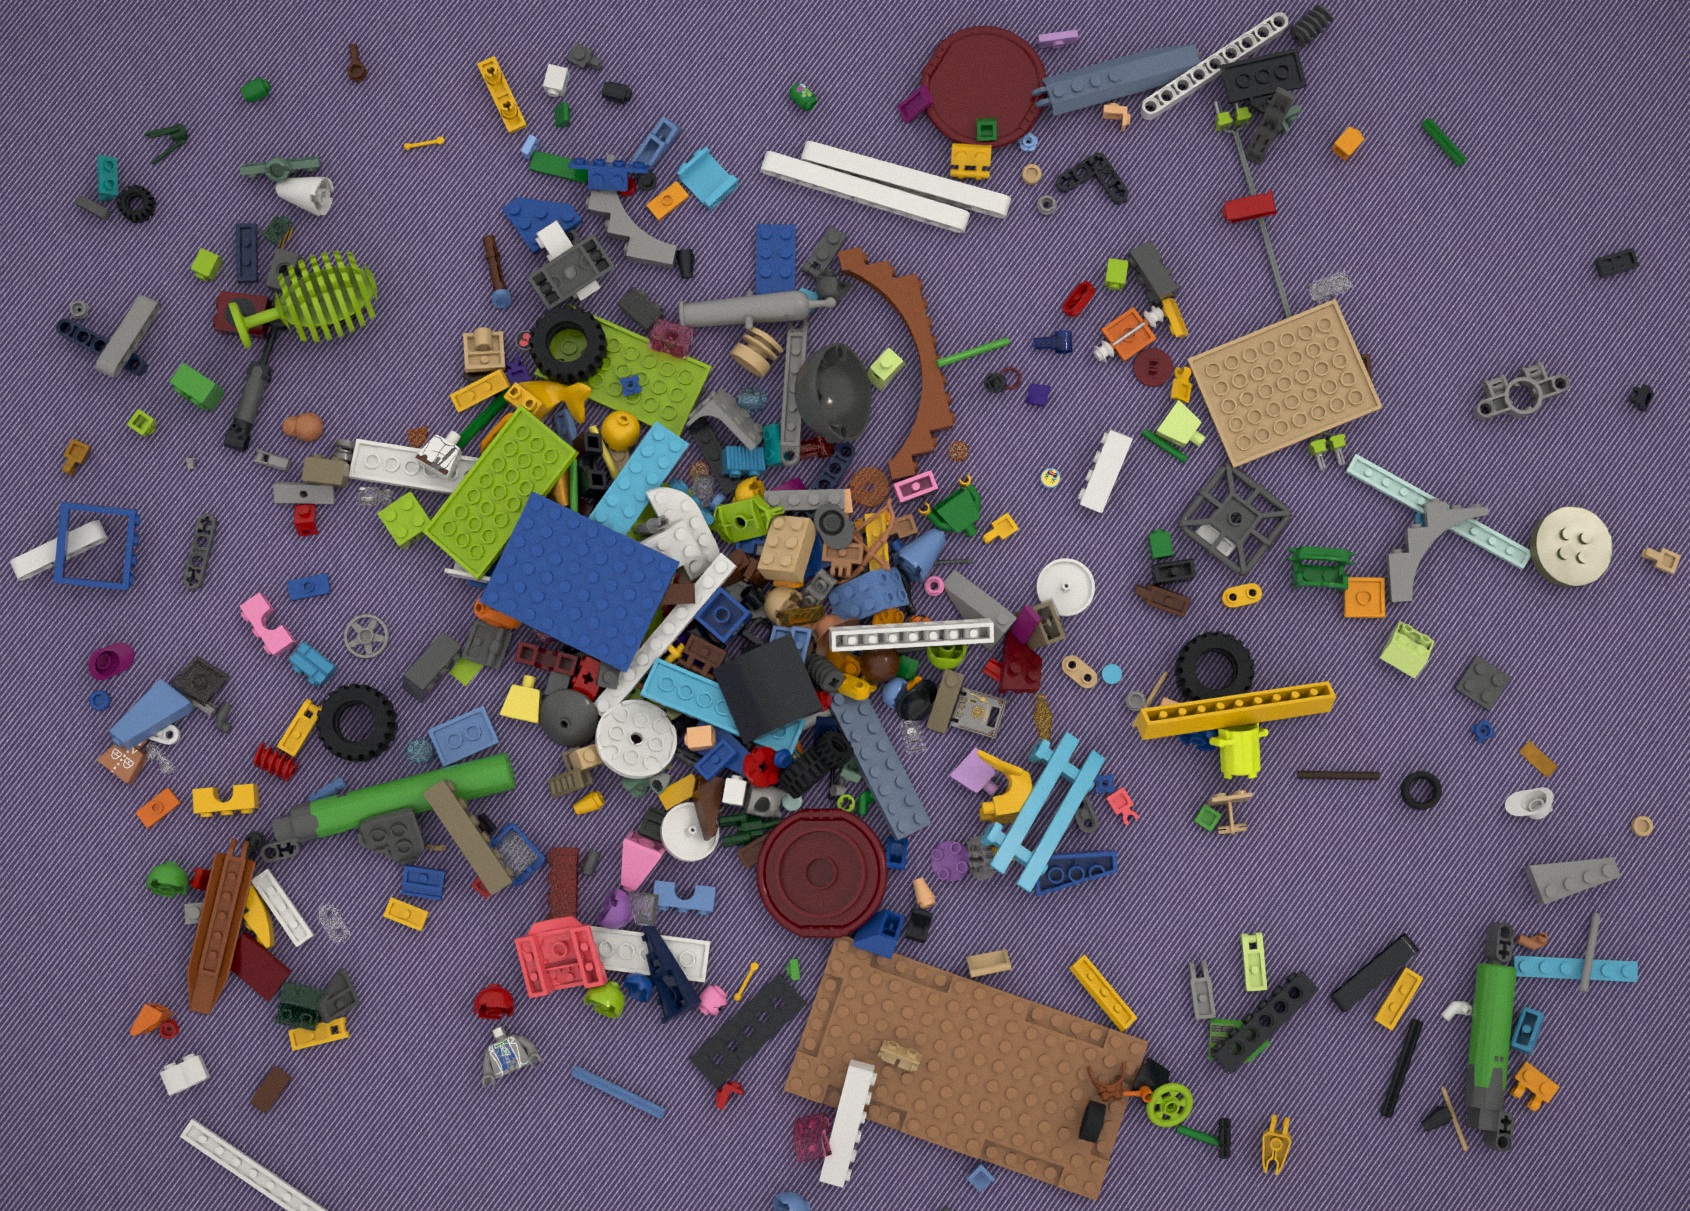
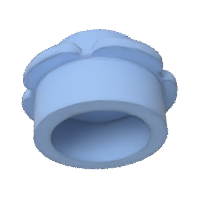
[1018,133,1038,152]

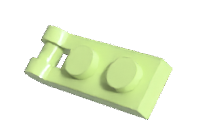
[1241,932,1267,991]

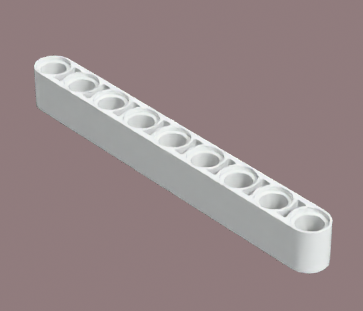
[1140,12,1288,120]

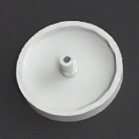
[1036,558,1095,617]
[660,802,719,862]

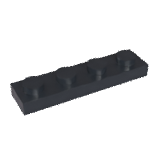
[687,417,741,496]

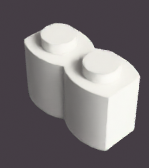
[160,1053,211,1096]

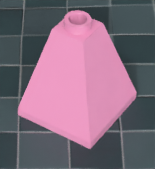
[621,830,667,892]

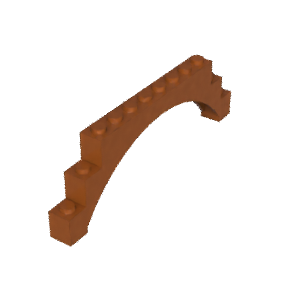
[838,246,956,483]

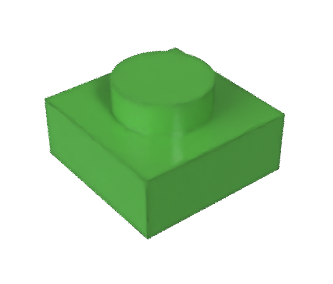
[1193,804,1222,832]
[786,959,800,980]

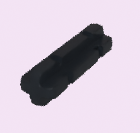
[1218,1118,1231,1159]

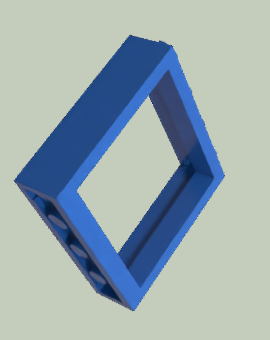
[53,501,141,590]

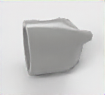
[744,784,788,818]

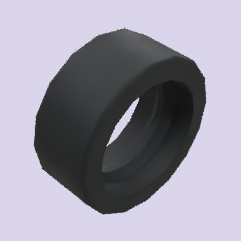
[1401,771,1442,810]
[1079,1100,1106,1143]

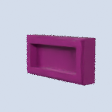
[897,85,934,124]
[1010,605,1041,645]

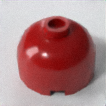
[473,984,514,1020]

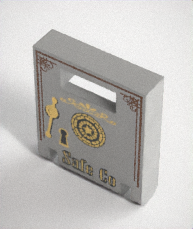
[949,687,1007,740]

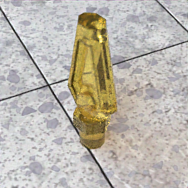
[1033,694,1053,741]

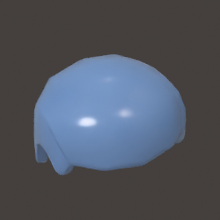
[882,677,908,709]

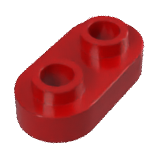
[1062,281,1095,317]

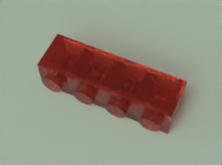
[547,847,579,920]

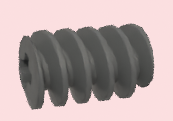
[1290,5,1333,48]
[804,653,844,692]

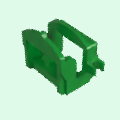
[1286,546,1356,593]

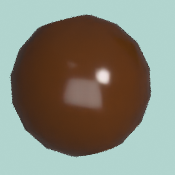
[859,648,901,683]

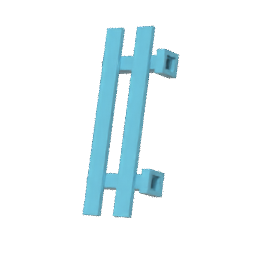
[980,732,1106,893]

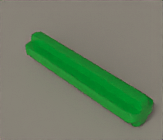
[1421,118,1467,166]

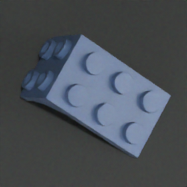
[828,567,909,622]

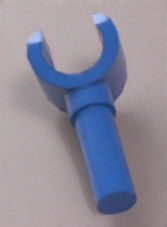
[890,540,911,553]

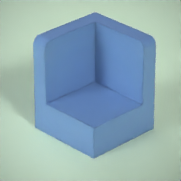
[965,1162,996,1192]

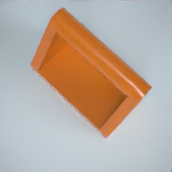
[130,1003,174,1036]

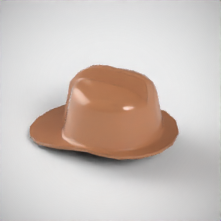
[813,614,859,647]

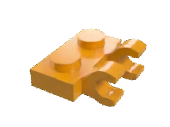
[1509,1061,1560,1111]

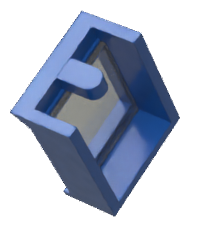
[489,823,549,887]

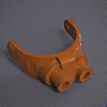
[1087,1062,1127,1102]

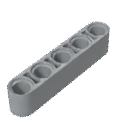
[95,295,161,378]

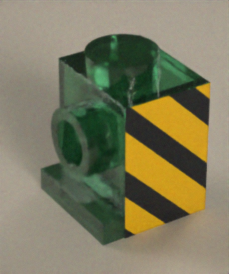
[261,215,295,249]

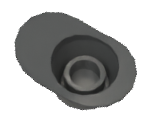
[814,503,854,549]

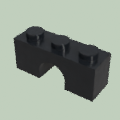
[572,432,607,498]

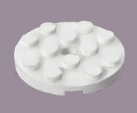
[595,700,677,779]

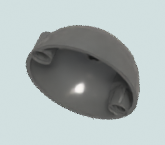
[794,342,871,443]

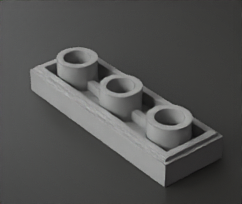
[273,482,335,504]

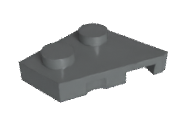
[316,968,360,1023]

